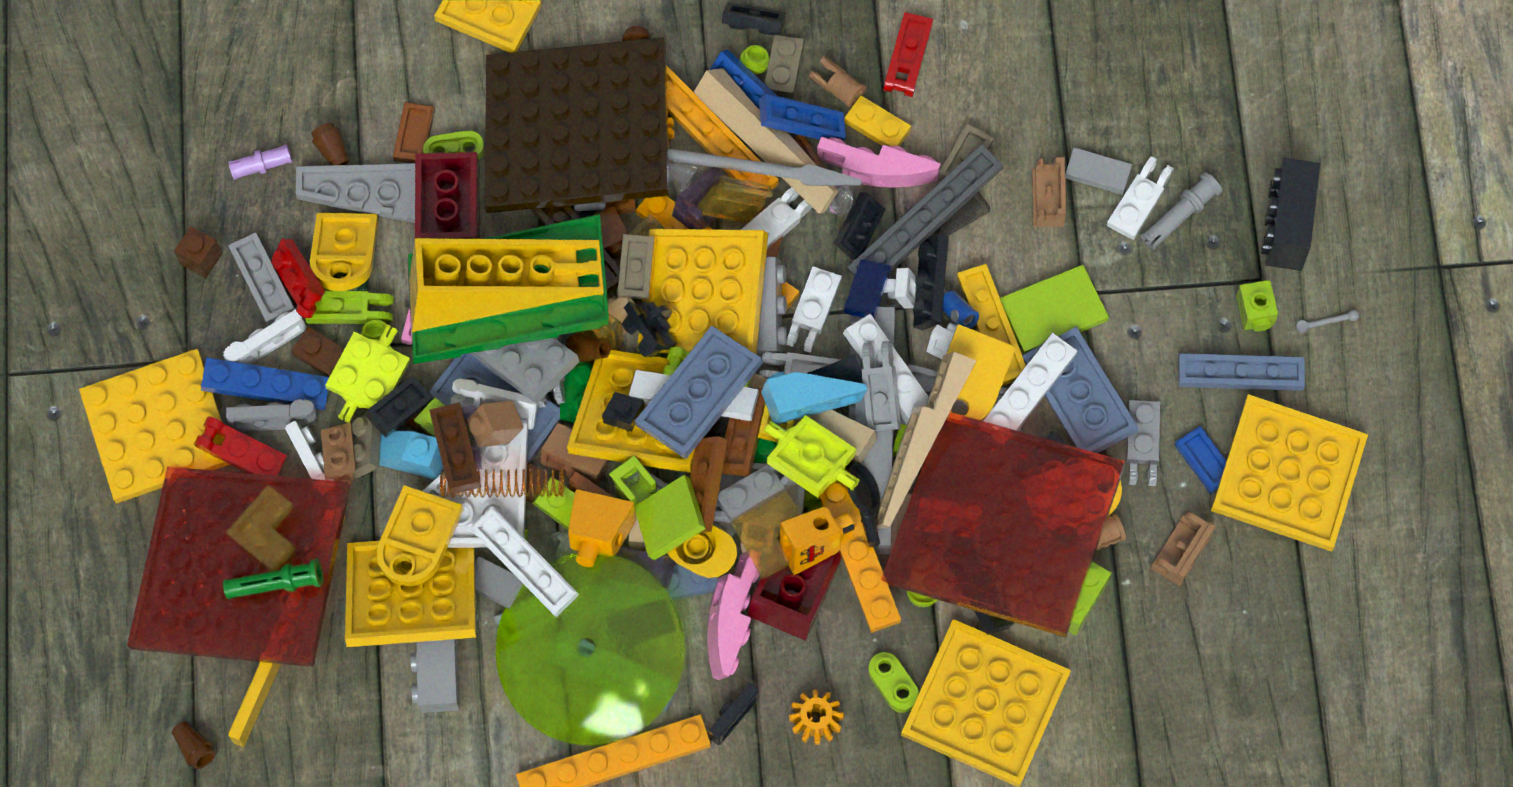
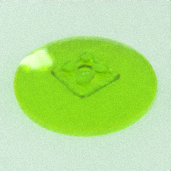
[495,553,686,745]

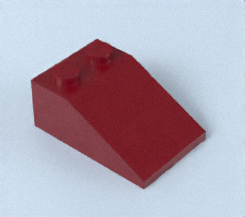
[747,540,842,641]

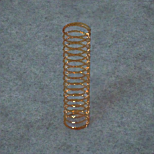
[440,468,564,498]

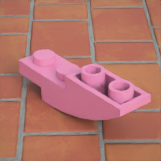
[817,137,941,187]
[707,550,763,680]

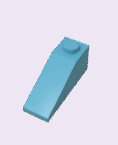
[761,372,867,425]
[379,431,444,480]

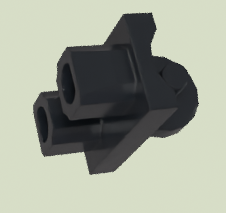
[621,301,678,357]

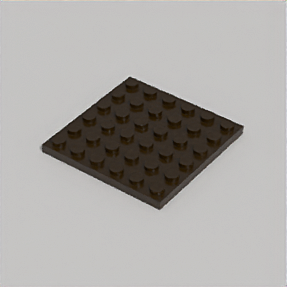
[485,37,669,213]

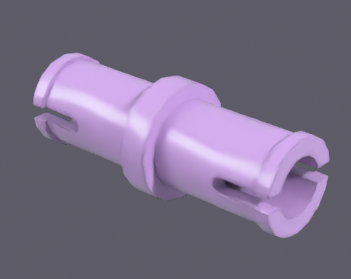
[228,144,293,180]

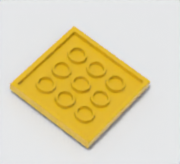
[637,229,768,354]
[79,349,230,504]
[567,350,695,473]
[1211,394,1368,552]
[345,541,476,647]
[901,619,1071,787]

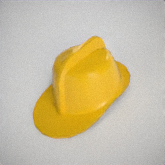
[667,525,737,578]

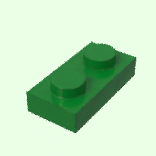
[560,361,593,423]

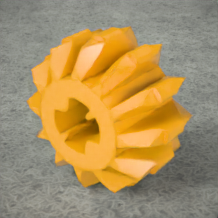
[789,689,844,745]

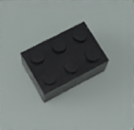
[1261,158,1320,271]

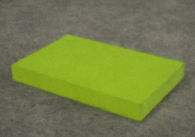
[1000,265,1109,355]

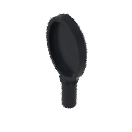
[846,462,880,547]

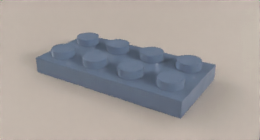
[635,326,763,459]
[1022,327,1138,459]
[429,353,562,463]

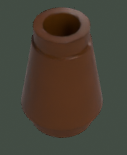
[311,123,350,166]
[565,332,611,362]
[172,721,216,769]

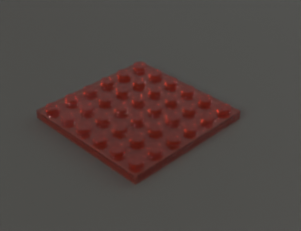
[881,412,1125,638]
[127,467,350,667]

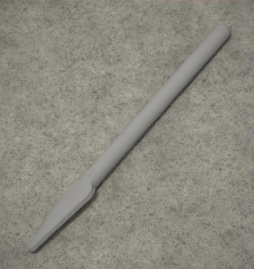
[668,148,862,186]

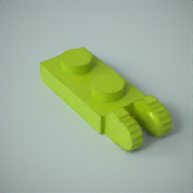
[305,290,394,324]

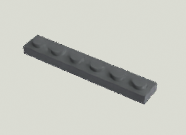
[847,144,1004,291]

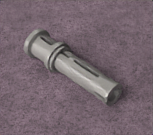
[1141,172,1223,250]

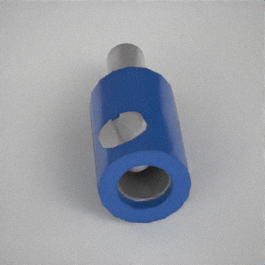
[943,289,979,329]

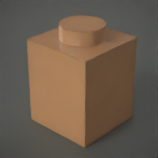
[467,401,524,447]

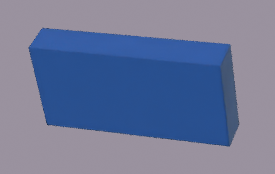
[1174,426,1226,494]

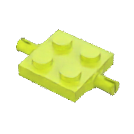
[326,325,410,423]
[764,415,860,498]

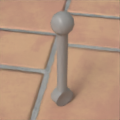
[1296,309,1359,333]

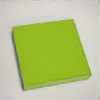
[635,475,706,561]

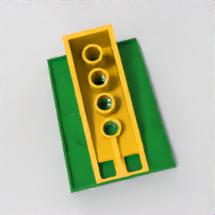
[407,214,609,364]

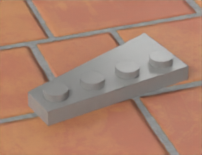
[296,163,415,223]

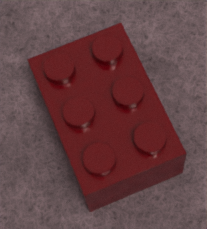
[415,152,480,239]

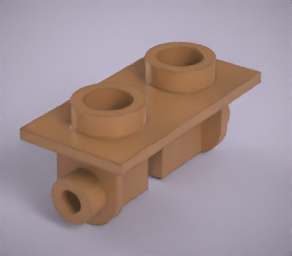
[321,422,356,488]

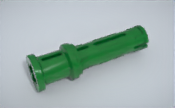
[223,558,324,599]

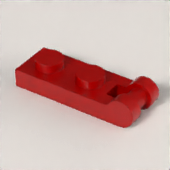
[883,12,933,98]
[271,238,325,318]
[194,416,287,485]

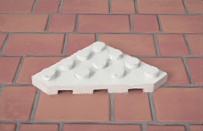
[423,423,528,548]

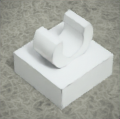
[882,268,917,309]
[926,322,957,359]

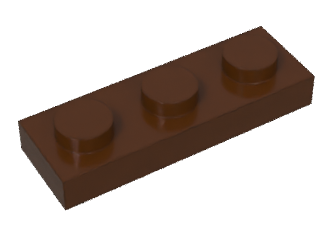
[429,402,481,495]

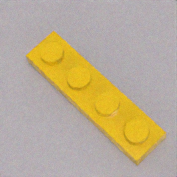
[957,264,1026,386]

